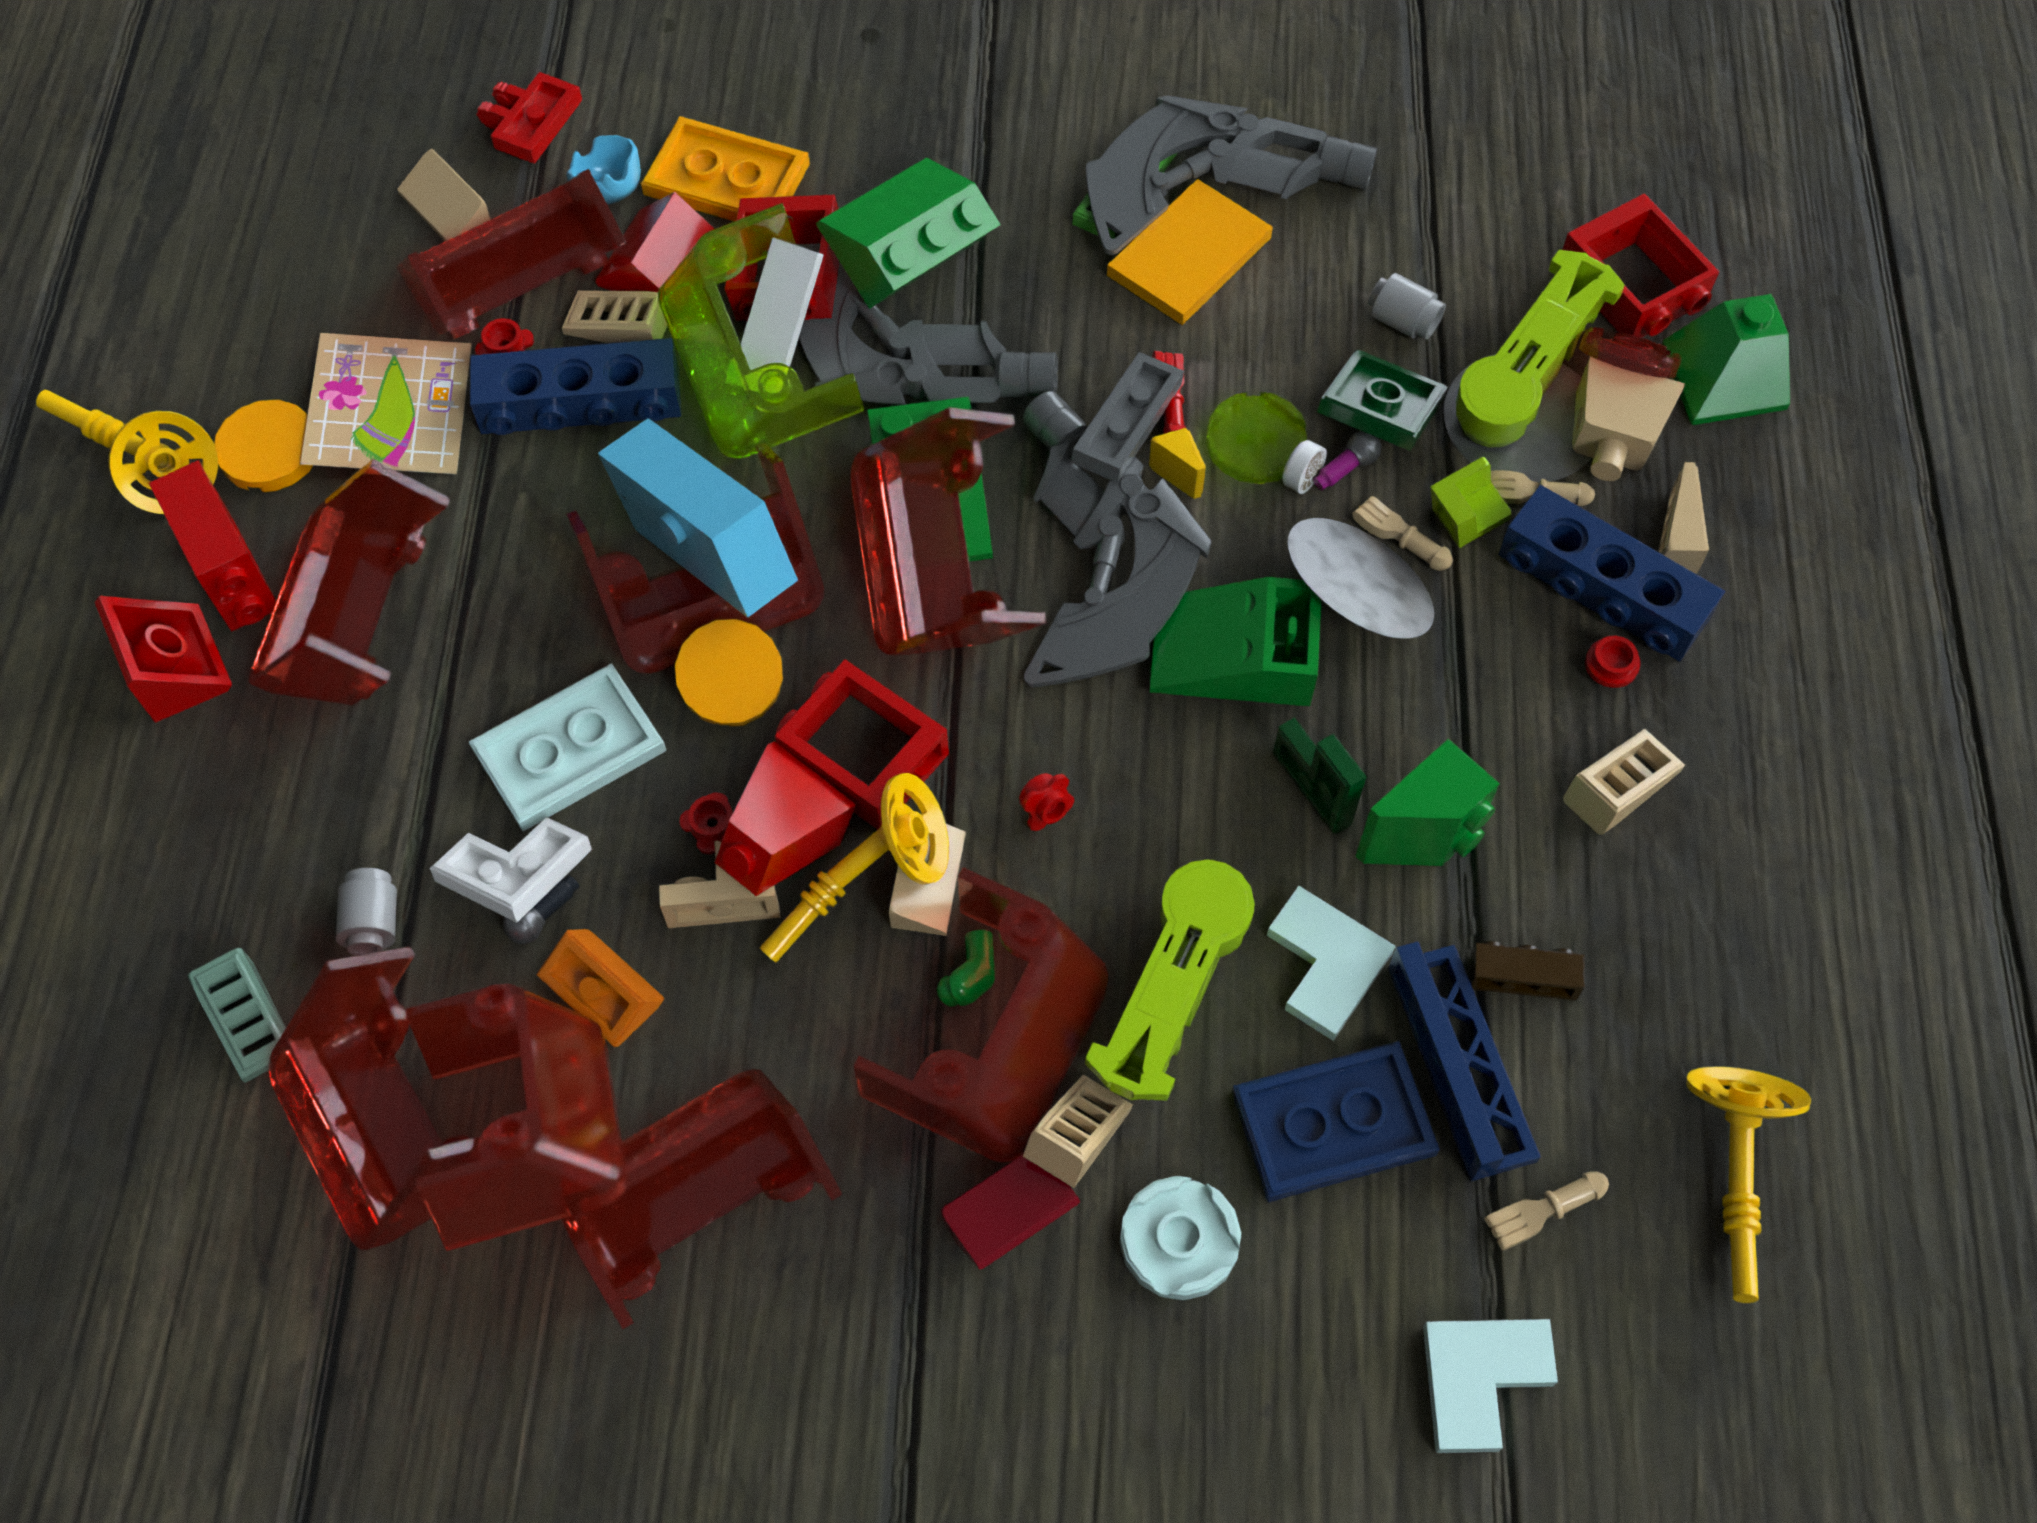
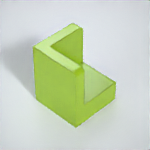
[1430,457,1511,548]

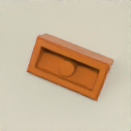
[536,929,665,1047]

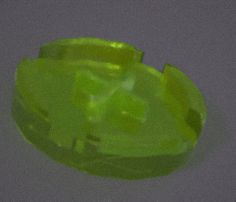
[1206,392,1307,484]

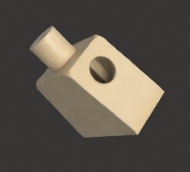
[1572,356,1685,481]

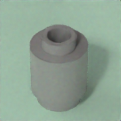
[1368,273,1446,340]
[336,868,397,957]

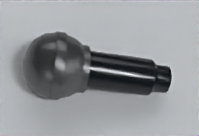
[503,875,580,944]

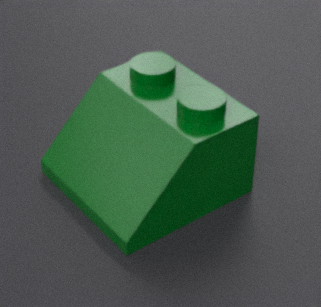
[1355,739,1500,866]

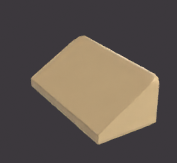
[397,149,492,249]
[889,824,966,936]

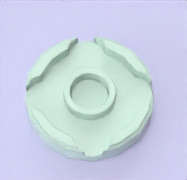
[1120,1176,1241,1300]

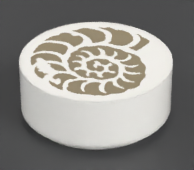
[1282,440,1327,494]

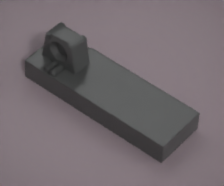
[1071,352,1184,483]

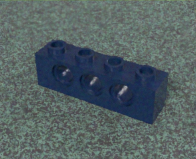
[470,338,682,435]
[1498,484,1726,662]

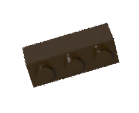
[1469,941,1585,1001]

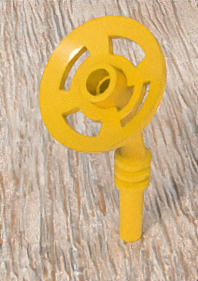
[36,390,218,514]
[760,773,949,963]
[1686,1067,1811,1303]

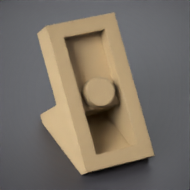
[659,841,780,928]

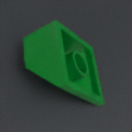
[1660,294,1790,425]

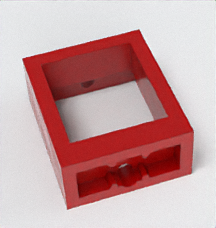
[1562,193,1720,344]
[725,195,840,321]
[148,460,280,632]
[775,659,949,830]

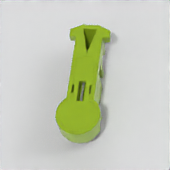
[1455,250,1625,447]
[1085,859,1255,1101]

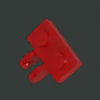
[476,72,583,164]

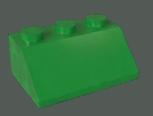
[816,158,1001,309]

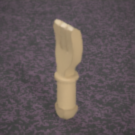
[1491,470,1595,506]
[1352,496,1453,571]
[1484,1172,1609,1250]

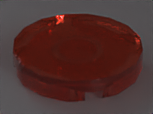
[1579,327,1682,378]

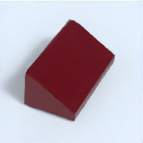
[941,1154,1080,1270]

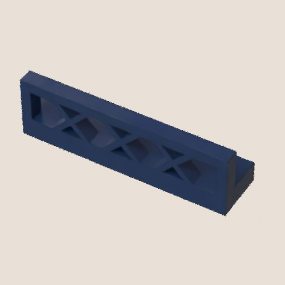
[1388,941,1541,1182]

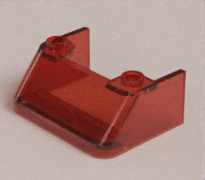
[396,169,627,339]
[851,407,1047,655]
[566,443,824,673]
[249,459,450,705]
[853,867,1108,1162]
[269,947,517,1250]
[406,984,628,1251]
[551,1069,842,1329]

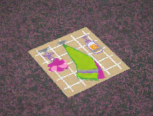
[300,333,472,474]

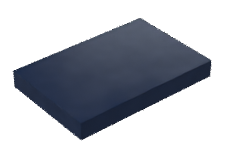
[1231,1041,1440,1203]

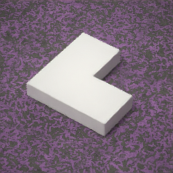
[430,817,592,923]

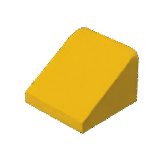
[1149,428,1206,499]

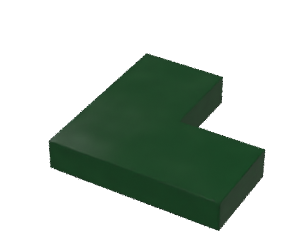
[1273,717,1367,834]

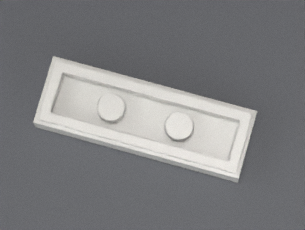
[729,238,824,400]

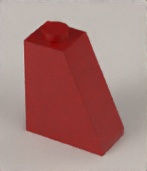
[714,741,857,896]

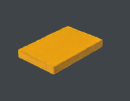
[641,116,810,222]
[1107,179,1273,325]

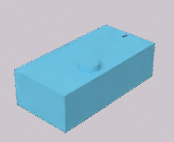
[598,418,798,618]

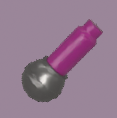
[1313,431,1381,491]

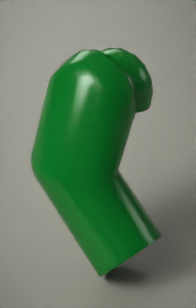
[937,930,995,1007]

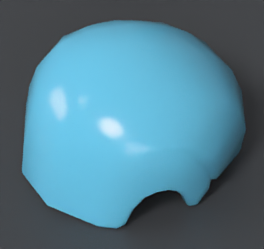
[566,135,641,204]

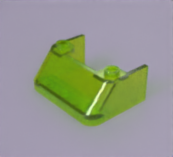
[658,203,864,459]

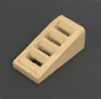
[562,290,672,344]
[1658,462,1709,574]
[1563,729,1685,835]
[1023,1075,1133,1188]

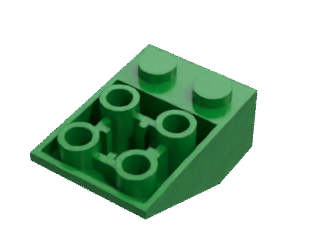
[1150,577,1321,707]

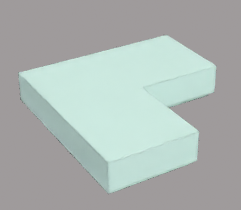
[1267,886,1396,1041]
[1423,1319,1558,1453]

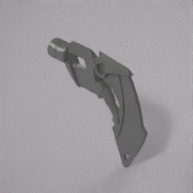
[1086,95,1378,255]
[799,251,1058,405]
[1023,391,1211,688]

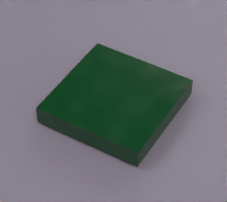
[1317,349,1447,451]

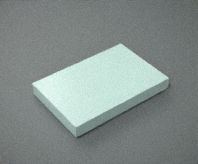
[469,663,667,831]

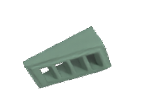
[188,948,299,1083]

